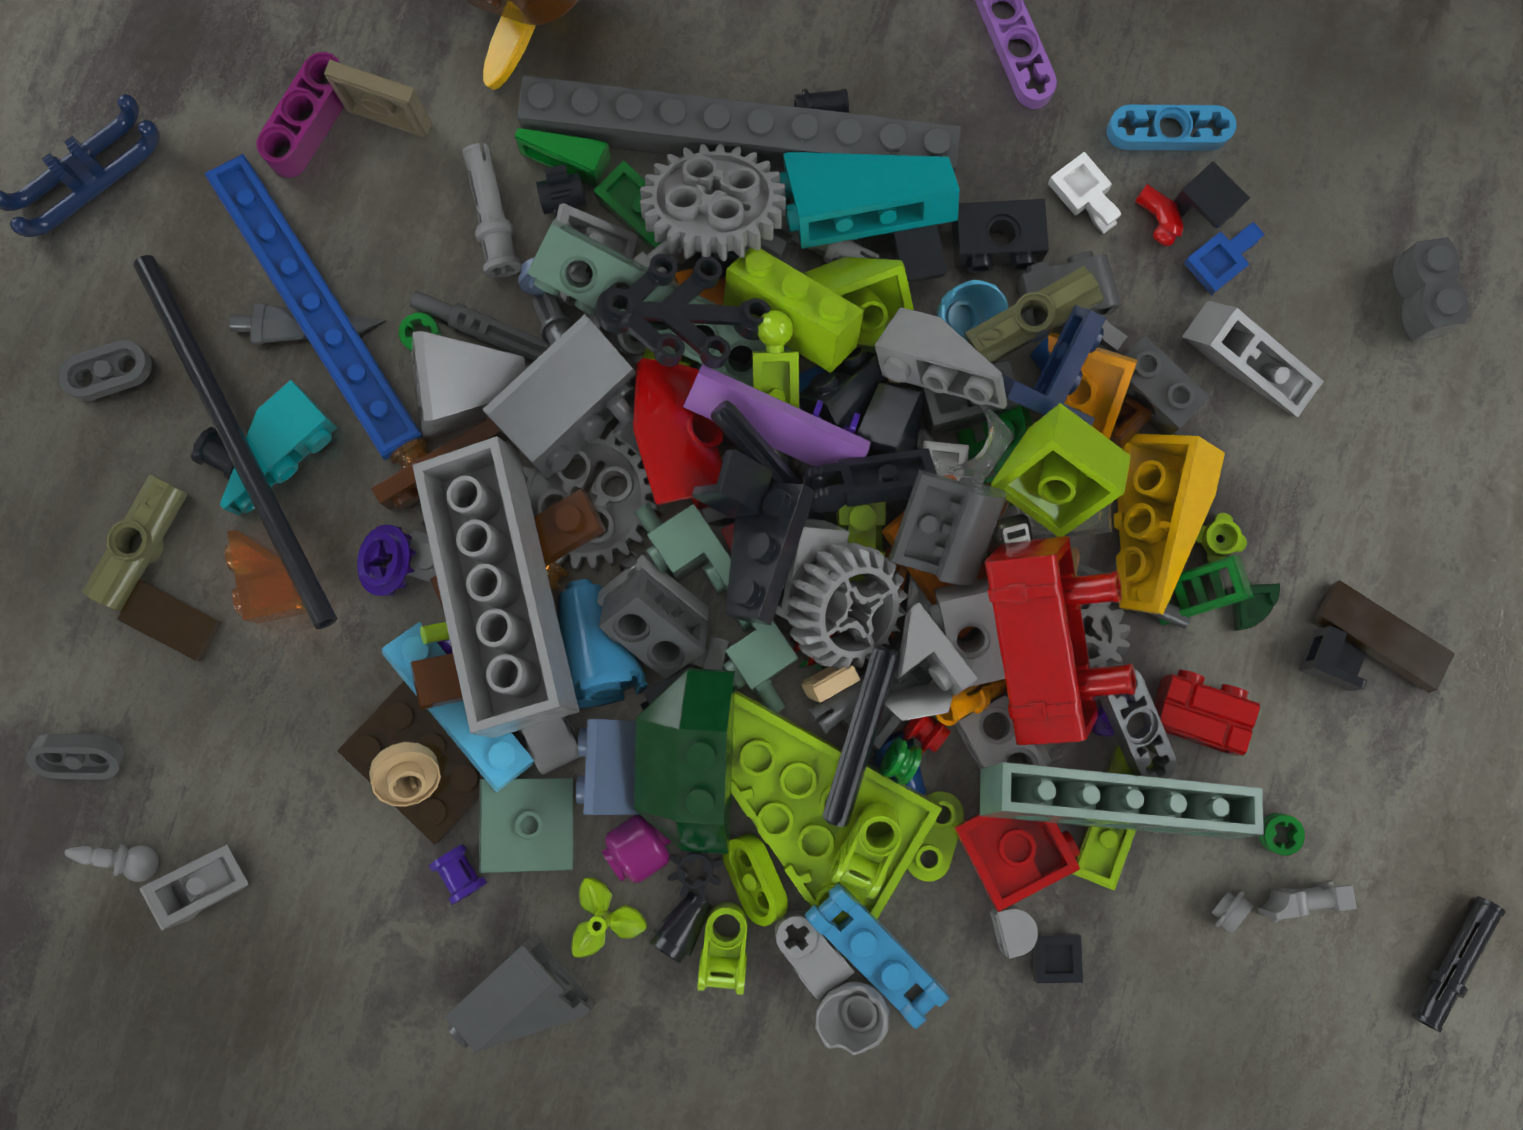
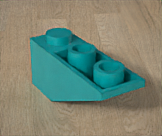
[220,380,338,516]

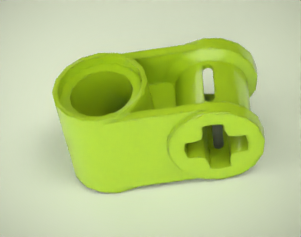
[829,801,902,899]
[697,901,748,995]

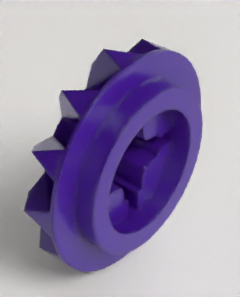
[357,524,417,596]

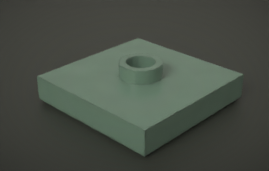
[479,778,573,873]

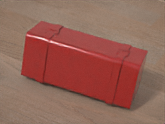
[985,536,1136,745]

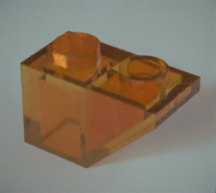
[224,530,307,624]

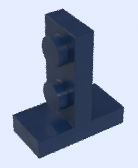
[1002,305,1106,426]

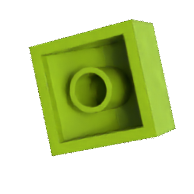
[991,403,1131,537]

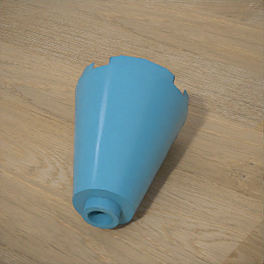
[558,579,648,709]

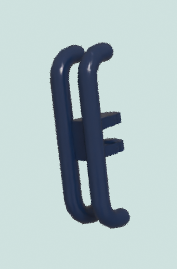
[0,94,160,237]

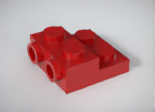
[953,813,1080,912]

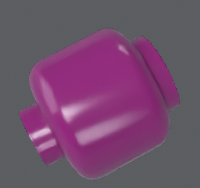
[601,815,671,883]

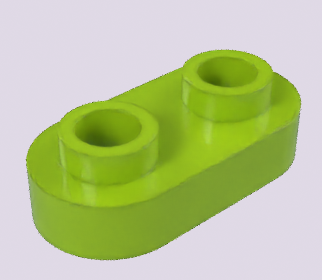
[907,791,964,882]
[723,833,788,926]

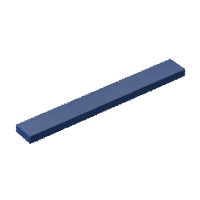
[204,153,423,461]

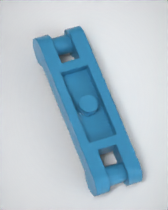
[804,882,951,1029]

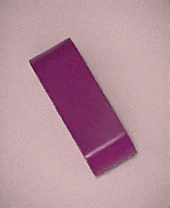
[256,52,344,178]

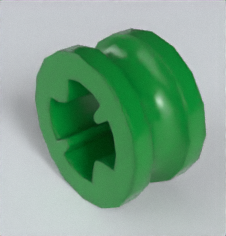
[398,312,442,352]
[880,738,922,786]
[1259,813,1305,856]

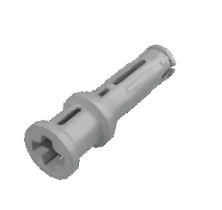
[462,143,522,278]

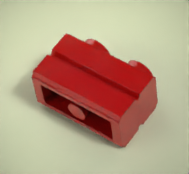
[1154,669,1261,756]

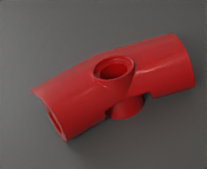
[633,358,723,509]

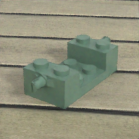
[634,503,798,713]

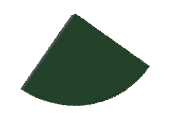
[1231,583,1280,631]

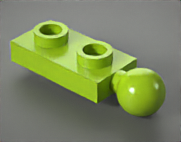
[752,310,799,408]

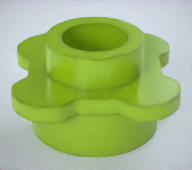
[1195,513,1247,563]

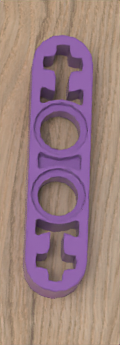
[975,0,1057,109]

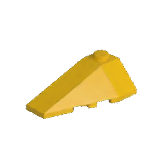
[1114,434,1225,615]

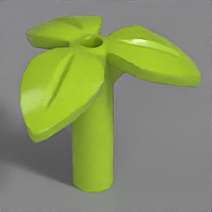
[571,877,647,958]

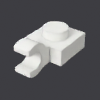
[1048,152,1122,235]

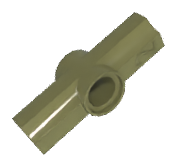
[964,266,1104,364]
[82,474,188,612]

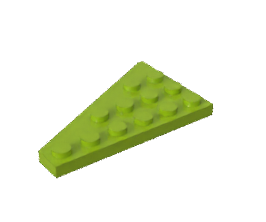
[731,690,942,958]

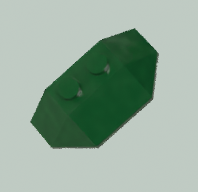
[634,668,735,854]

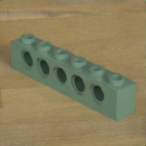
[527,219,793,387]
[980,762,1264,839]

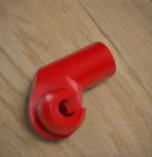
[1135,184,1184,247]

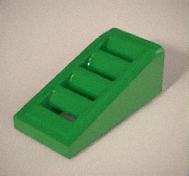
[514,128,611,187]
[1159,555,1254,626]

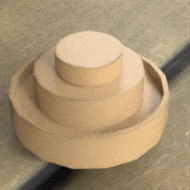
[369,742,441,807]

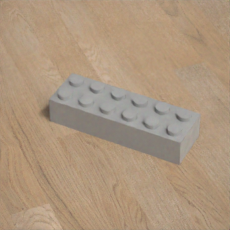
[412,436,579,738]

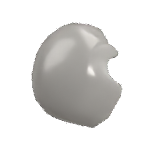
[815,981,890,1055]

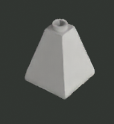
[411,331,530,442]

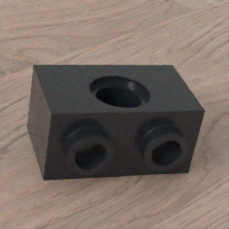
[952,199,1049,273]

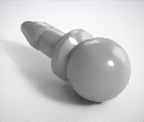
[65,844,159,882]

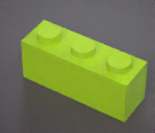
[723,247,864,373]

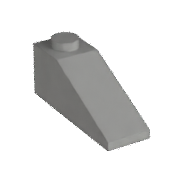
[1182,301,1324,418]

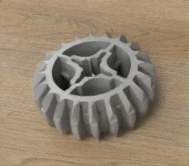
[785,542,908,669]

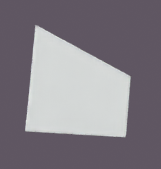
[885,683,953,721]

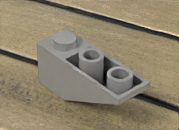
[875,307,1007,409]

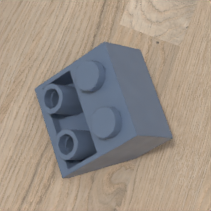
[576,719,640,815]

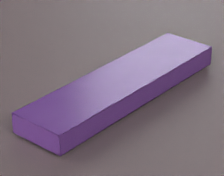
[683,364,871,467]

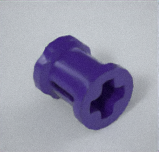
[428,844,487,905]

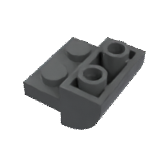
[889,469,1007,585]

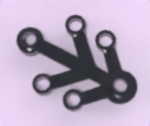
[595,254,771,369]

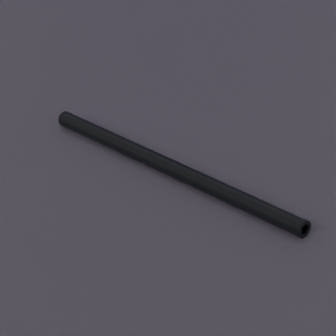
[133,255,337,629]

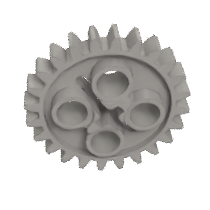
[640,144,786,261]
[522,430,659,571]

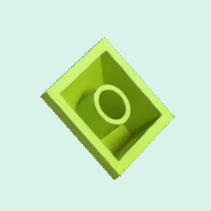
[805,257,914,347]

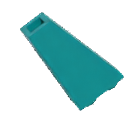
[780,152,960,249]

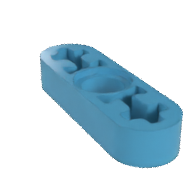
[1106,104,1236,151]

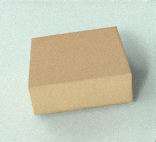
[801,665,860,703]

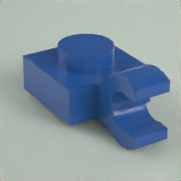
[1184,221,1265,296]

